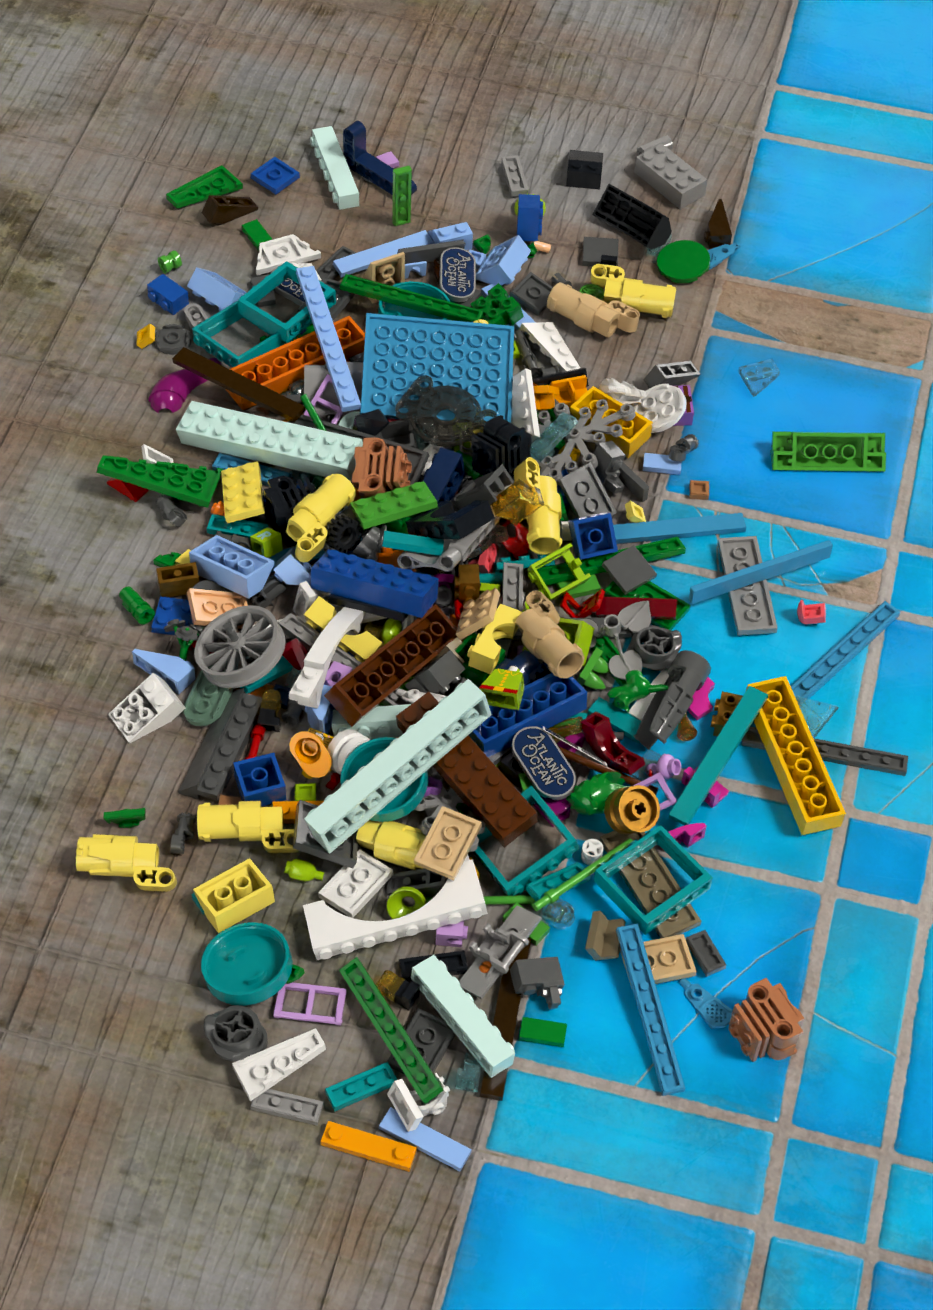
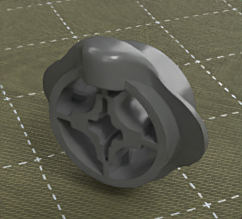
[351,524,387,562]
[627,625,682,671]
[204,1005,268,1061]

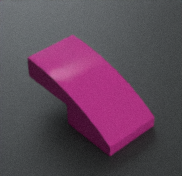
[668,823,707,847]

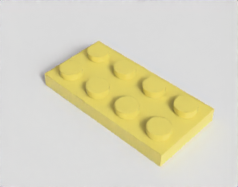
[221,461,265,523]

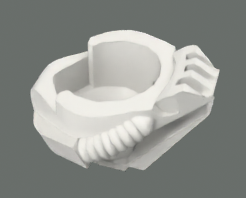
[599,378,646,407]

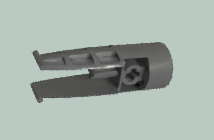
[633,650,711,750]

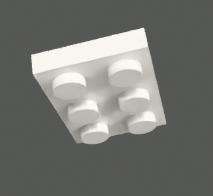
[318,849,394,918]

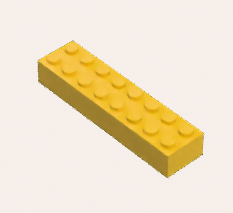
[746,676,846,835]

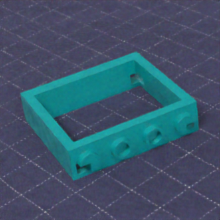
[238,261,336,343]
[192,301,291,368]
[473,786,579,896]
[594,825,713,935]

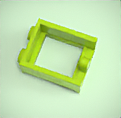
[527,543,591,601]

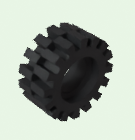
[326,514,362,553]

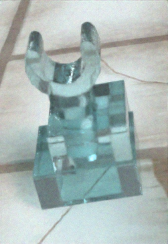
[455,1052,481,1092]

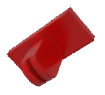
[326,772,341,790]

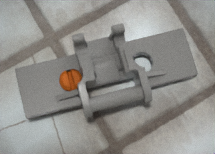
[459,906,542,999]

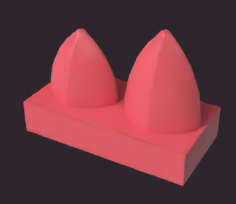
[468,535,498,573]

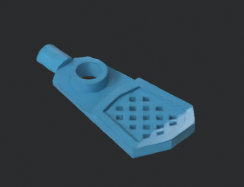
[708,242,741,270]
[679,978,733,1029]

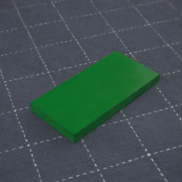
[604,581,691,630]

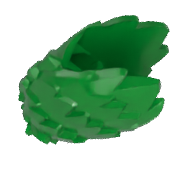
[566,772,630,815]

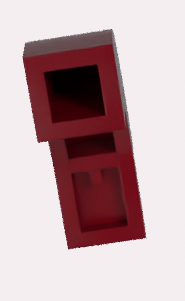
[580,711,645,775]

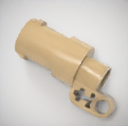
[547,282,640,338]
[515,590,585,678]

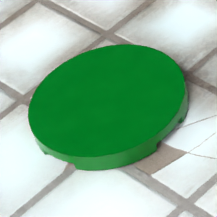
[657,240,710,283]

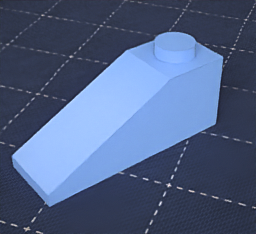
[132,649,195,694]

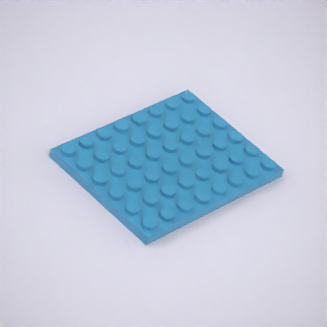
[360,313,514,426]

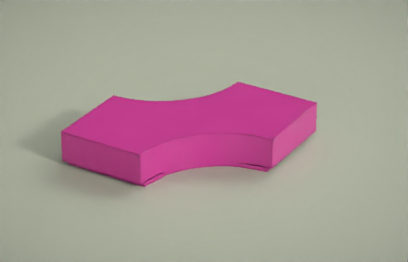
[687,677,715,721]

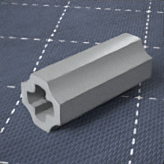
[637,135,673,155]

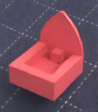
[797,600,826,624]

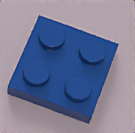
[251,157,300,195]
[151,596,195,635]

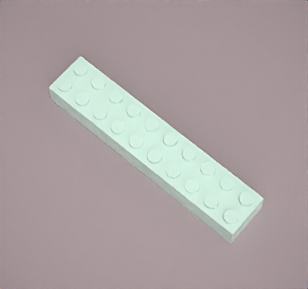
[176,401,363,482]
[304,679,492,854]

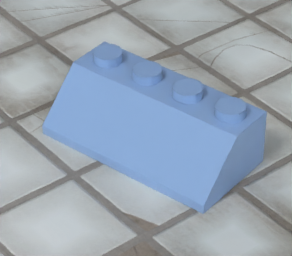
[189,535,274,599]

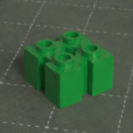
[470,283,524,325]

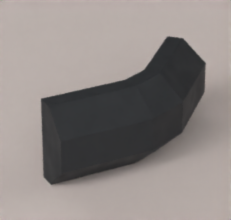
[592,184,672,250]

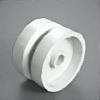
[327,729,371,775]

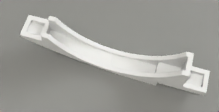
[289,607,366,709]

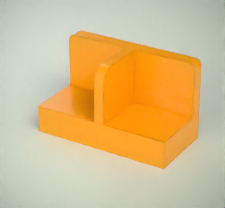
[551,375,588,407]
[533,385,559,411]

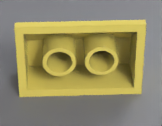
[193,858,275,933]

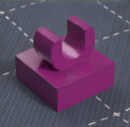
[434,573,454,590]

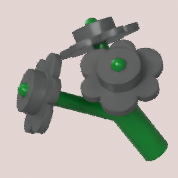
[164,619,204,661]

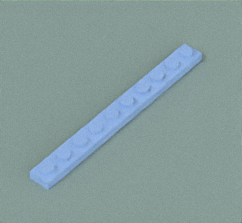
[296,266,361,412]

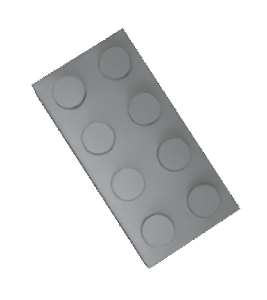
[634,143,707,209]

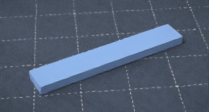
[333,230,434,277]

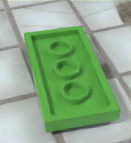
[350,481,438,530]

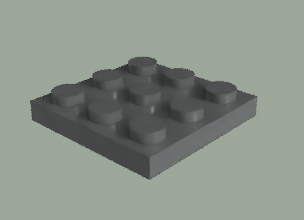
[293,800,358,868]

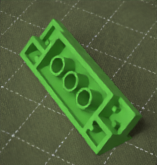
[770,431,886,471]

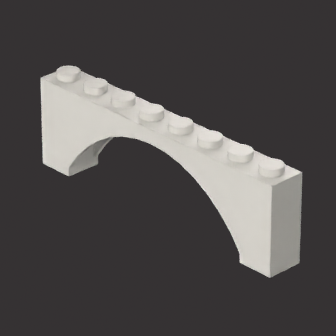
[303,859,488,960]

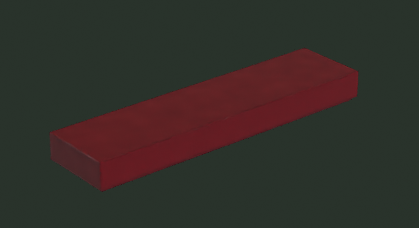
[596,597,677,620]

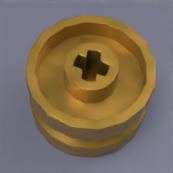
[604,785,660,834]

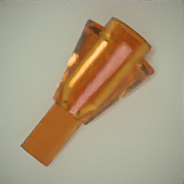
[677,712,697,741]

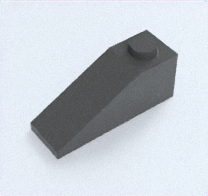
[644,361,700,388]
[387,869,448,898]

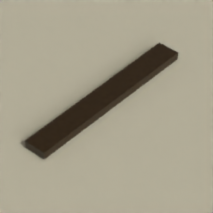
[172,347,305,423]
[480,938,531,1101]

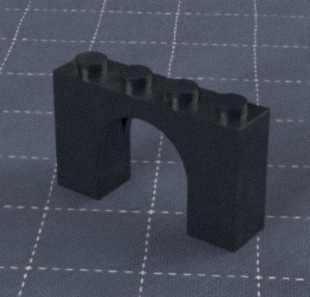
[405,500,495,539]

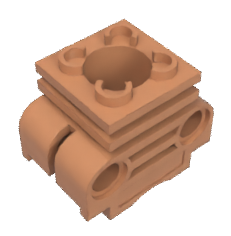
[352,438,412,498]
[729,977,805,1062]

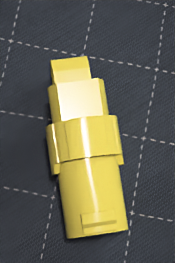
[590,264,676,318]
[514,457,562,555]
[286,473,356,563]
[197,801,299,853]

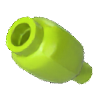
[381,618,402,646]
[284,859,324,882]

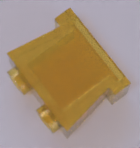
[492,479,544,525]

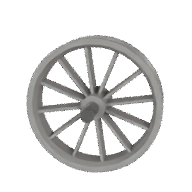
[194,606,286,688]

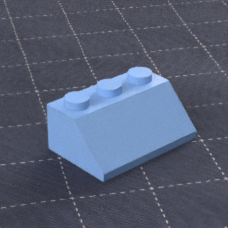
[476,235,531,286]
[187,267,247,311]

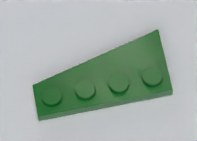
[166,165,243,208]

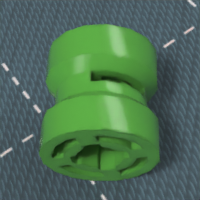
[158,250,182,274]

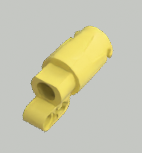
[356,820,426,870]
[76,834,177,892]

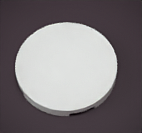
[634,384,687,433]

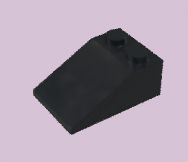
[566,150,603,190]

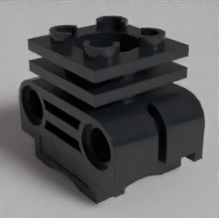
[471,415,532,484]
[264,476,316,547]

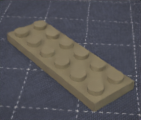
[600,831,701,938]

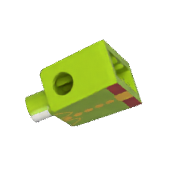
[479,666,524,710]

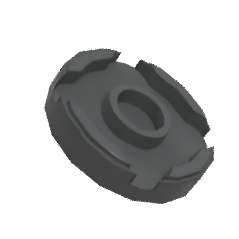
[155,324,191,355]

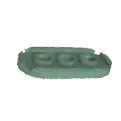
[183,664,238,726]

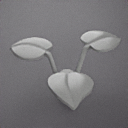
[580,600,651,680]

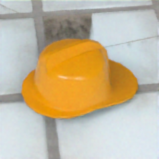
[289,731,332,778]

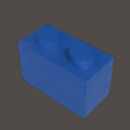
[147,274,189,315]

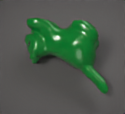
[607,670,668,713]

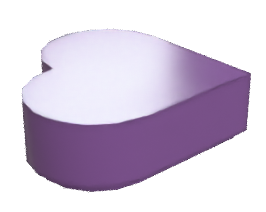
[424,776,443,797]

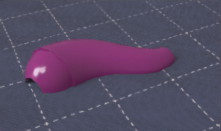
[149,358,222,413]

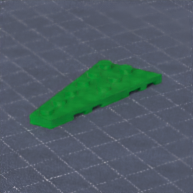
[96,455,223,508]

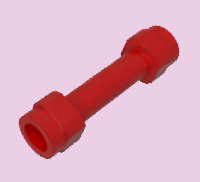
[244,725,266,760]

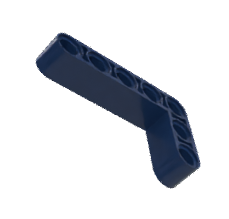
[343,120,417,195]

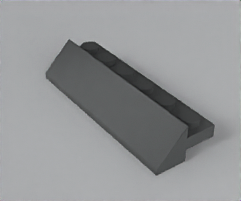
[178,688,264,801]

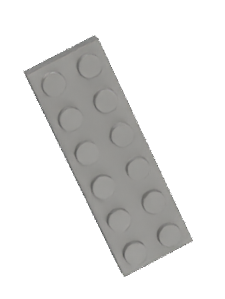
[717,536,778,635]

